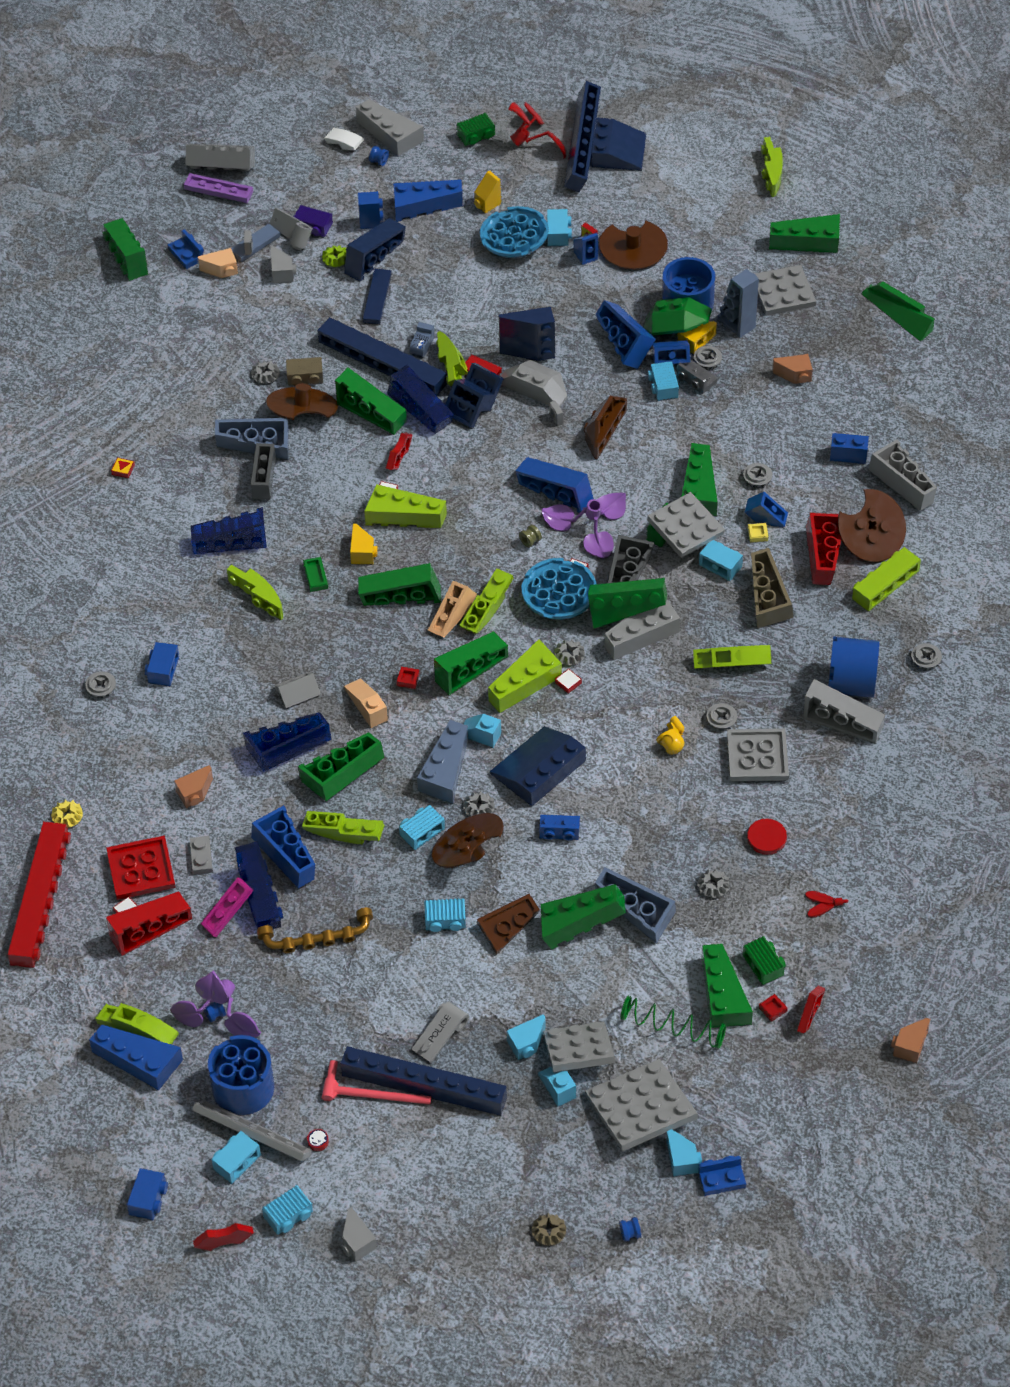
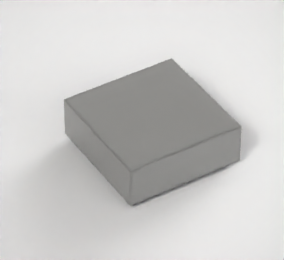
[244,230,253,255]
[549,400,563,426]

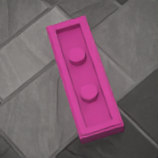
[201,877,254,937]

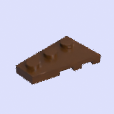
[477,893,539,955]

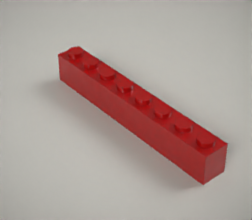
[8,822,71,968]

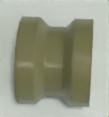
[519,525,542,548]

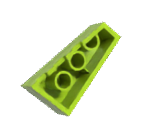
[364,484,447,528]
[488,639,562,713]

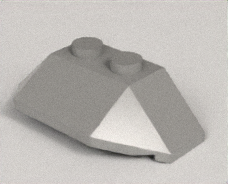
[501,360,567,407]

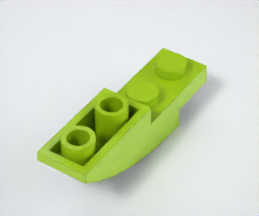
[761,137,783,197]
[436,331,468,387]
[227,564,283,620]
[459,568,514,634]
[693,645,772,669]
[302,811,385,845]
[95,1003,179,1044]

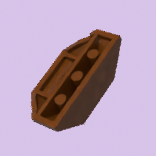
[583,395,627,460]

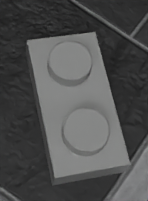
[190,836,213,875]

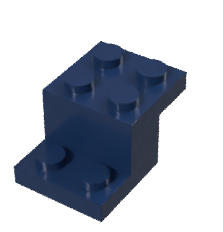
[442,363,504,428]

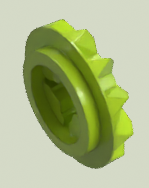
[322,245,347,267]

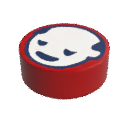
[307,1129,329,1151]

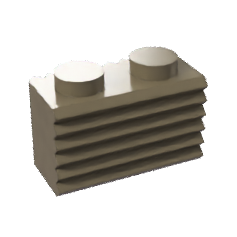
[286,357,323,386]

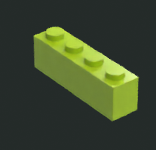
[852,547,921,612]

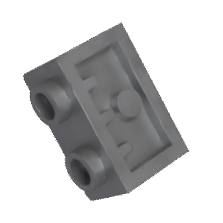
[677,360,718,394]

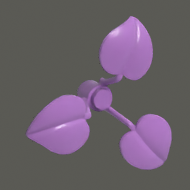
[542,493,626,559]
[170,971,262,1037]

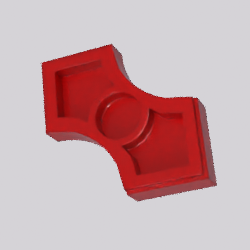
[386,433,413,470]
[193,1223,254,1251]

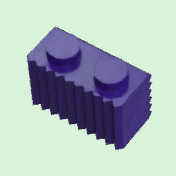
[293,205,333,238]

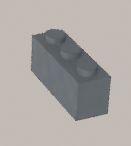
[251,443,276,500]

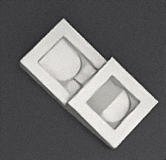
[325,128,363,150]

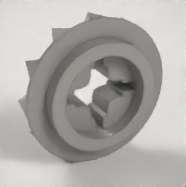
[694,346,722,369]
[251,360,280,384]
[743,463,772,488]
[555,639,585,666]
[911,643,942,670]
[85,672,116,698]
[706,703,737,730]
[463,791,495,817]
[697,869,730,898]

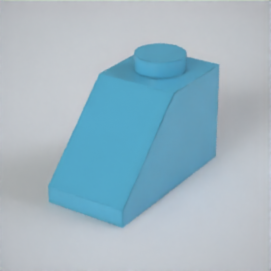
[464,714,501,748]
[507,1014,546,1060]
[538,1066,576,1107]
[666,1129,702,1176]

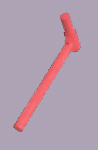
[322,1060,431,1105]

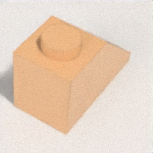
[198,248,238,278]

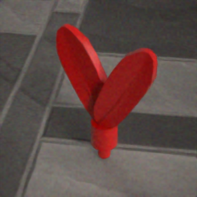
[805,891,849,918]

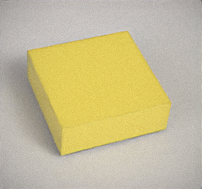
[747,523,769,543]

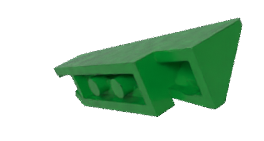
[862,281,935,341]

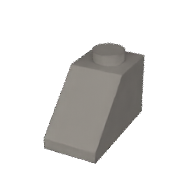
[270,246,297,283]
[342,1207,377,1262]

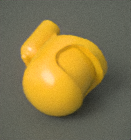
[656,716,684,755]

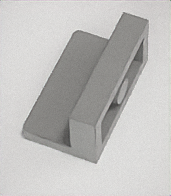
[274,672,320,708]

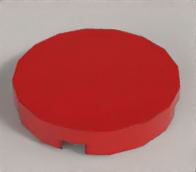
[747,819,787,855]

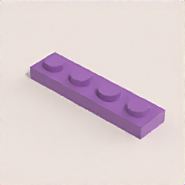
[184,173,253,203]

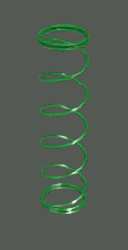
[620,995,726,1049]

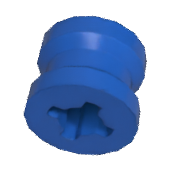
[369,146,389,166]
[202,1002,226,1023]
[619,1217,641,1242]

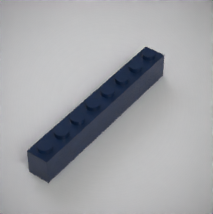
[564,81,601,193]
[317,317,447,398]
[340,1046,507,1116]

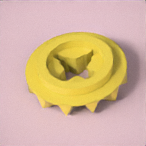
[51,800,83,828]

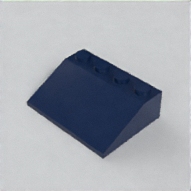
[490,726,586,807]

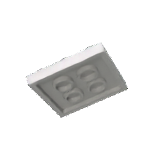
[755,265,816,316]
[647,492,725,558]
[727,728,789,781]
[543,1022,615,1072]

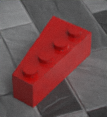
[805,513,841,585]
[106,891,192,956]

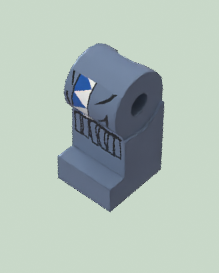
[410,322,435,357]

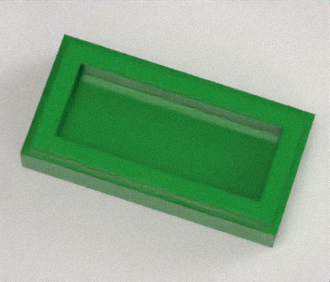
[303,557,328,592]

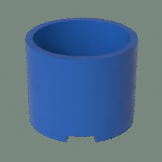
[662,257,715,310]
[828,636,880,698]
[208,1035,275,1115]

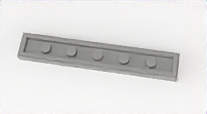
[192,1100,312,1161]

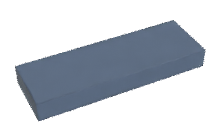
[231,224,281,262]

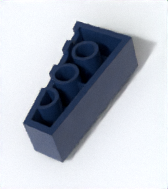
[344,218,406,282]

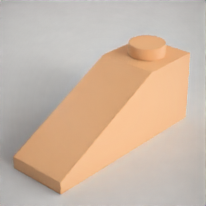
[428,581,477,638]
[344,678,388,728]

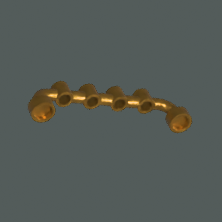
[257,907,373,953]

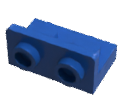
[168,229,204,269]
[539,814,580,841]
[698,1156,746,1196]

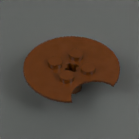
[599,221,668,269]
[266,383,338,420]
[838,489,906,562]
[432,813,504,868]

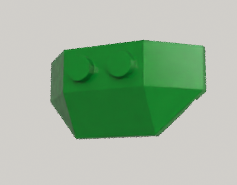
[643,297,712,336]

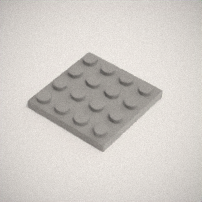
[585,1059,698,1151]

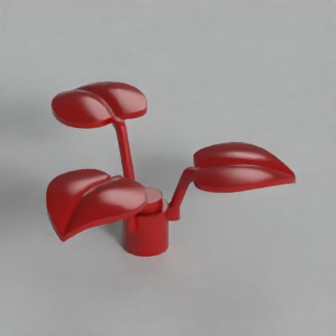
[508,102,566,159]

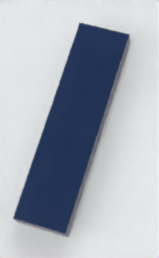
[363,269,392,324]

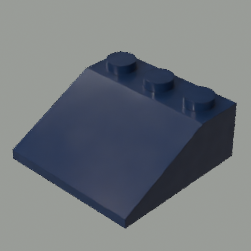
[592,118,646,171]
[498,306,555,361]

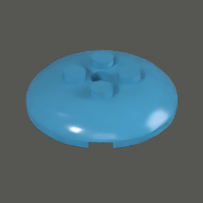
[480,206,549,258]
[521,558,596,620]

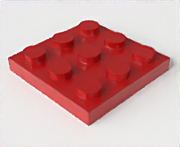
[106,835,176,900]

